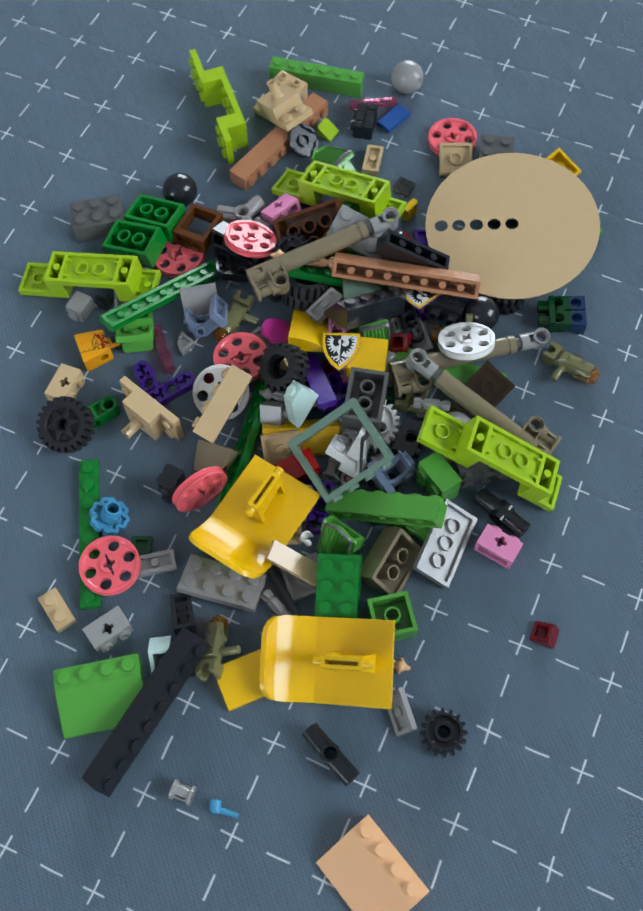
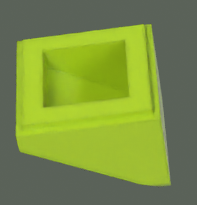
[317,118,339,142]

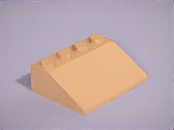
[316,814,430,911]

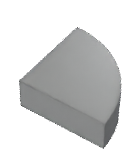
[177,332,196,356]

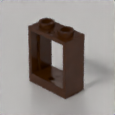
[173,203,224,254]

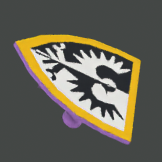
[400,287,441,313]
[322,332,360,371]

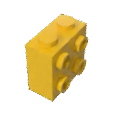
[343,337,389,378]

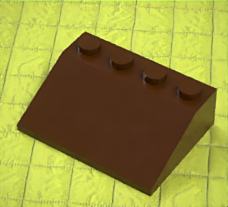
[273,197,349,258]

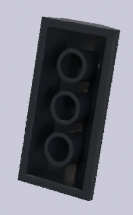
[324,286,407,330]

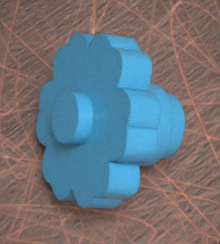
[89,497,130,536]

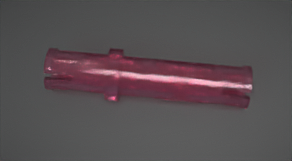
[349,96,398,111]
[154,324,176,374]

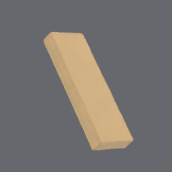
[264,540,317,586]

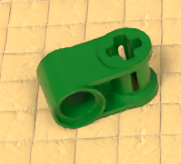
[87,396,121,429]

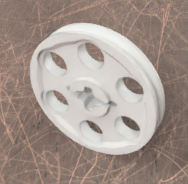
[438,322,495,360]
[193,364,249,420]

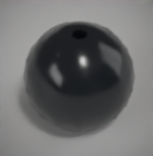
[162,172,197,207]
[462,296,500,329]

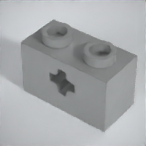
[82,606,135,654]

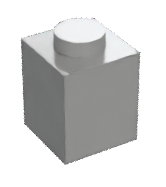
[65,291,95,323]
[260,400,288,425]

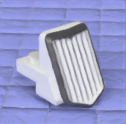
[325,427,368,480]

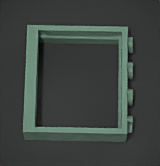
[287,398,395,504]

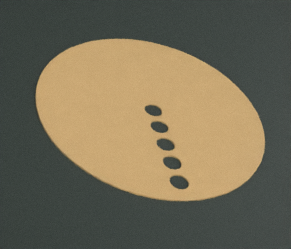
[425,153,600,299]

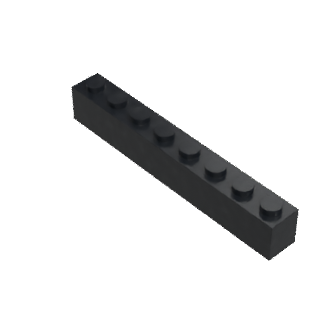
[81,627,210,797]

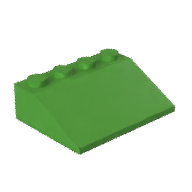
[53,653,145,739]

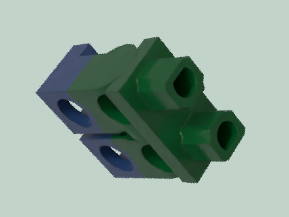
[537,296,587,335]

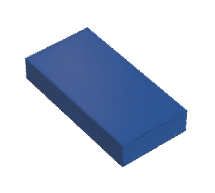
[377,104,410,133]

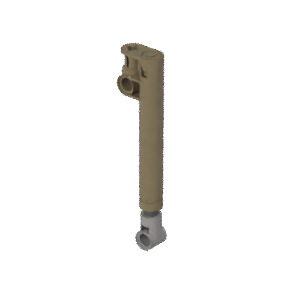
[245,207,399,302]
[388,328,550,398]
[405,348,562,455]

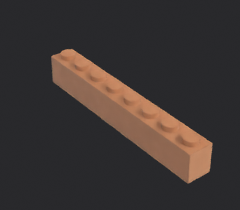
[229,93,328,191]
[332,252,481,299]

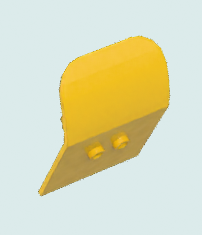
[188,455,321,579]
[259,615,395,709]

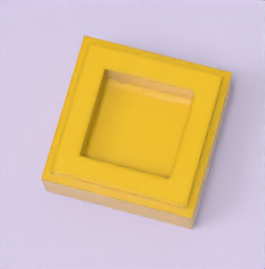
[401,198,418,222]

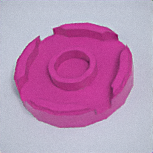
[261,318,291,344]

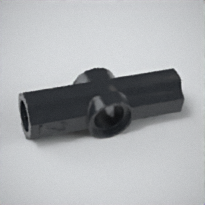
[473,487,531,538]
[302,722,360,787]

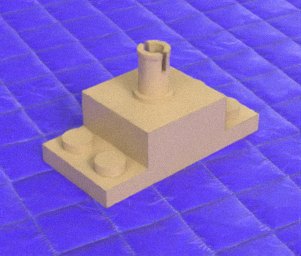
[253,79,313,131]
[119,376,184,441]

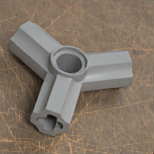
[217,195,265,230]

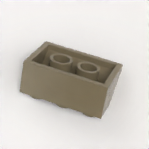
[361,526,421,595]

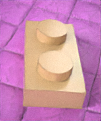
[362,144,384,176]
[38,587,77,633]

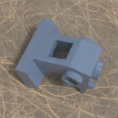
[183,293,228,339]
[366,450,417,493]

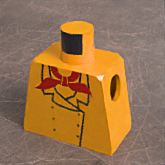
[74,329,121,372]

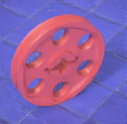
[428,118,477,156]
[224,220,277,258]
[155,241,205,278]
[213,332,267,383]
[172,466,228,512]
[79,536,141,596]

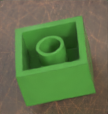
[416,452,462,501]
[366,590,418,642]

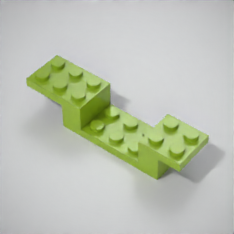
[188,49,249,165]
[271,160,407,220]
[18,251,161,302]
[417,405,563,512]

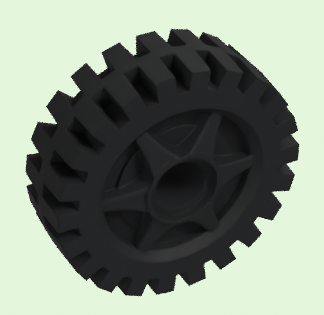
[36,396,95,453]

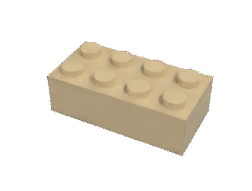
[192,364,252,443]

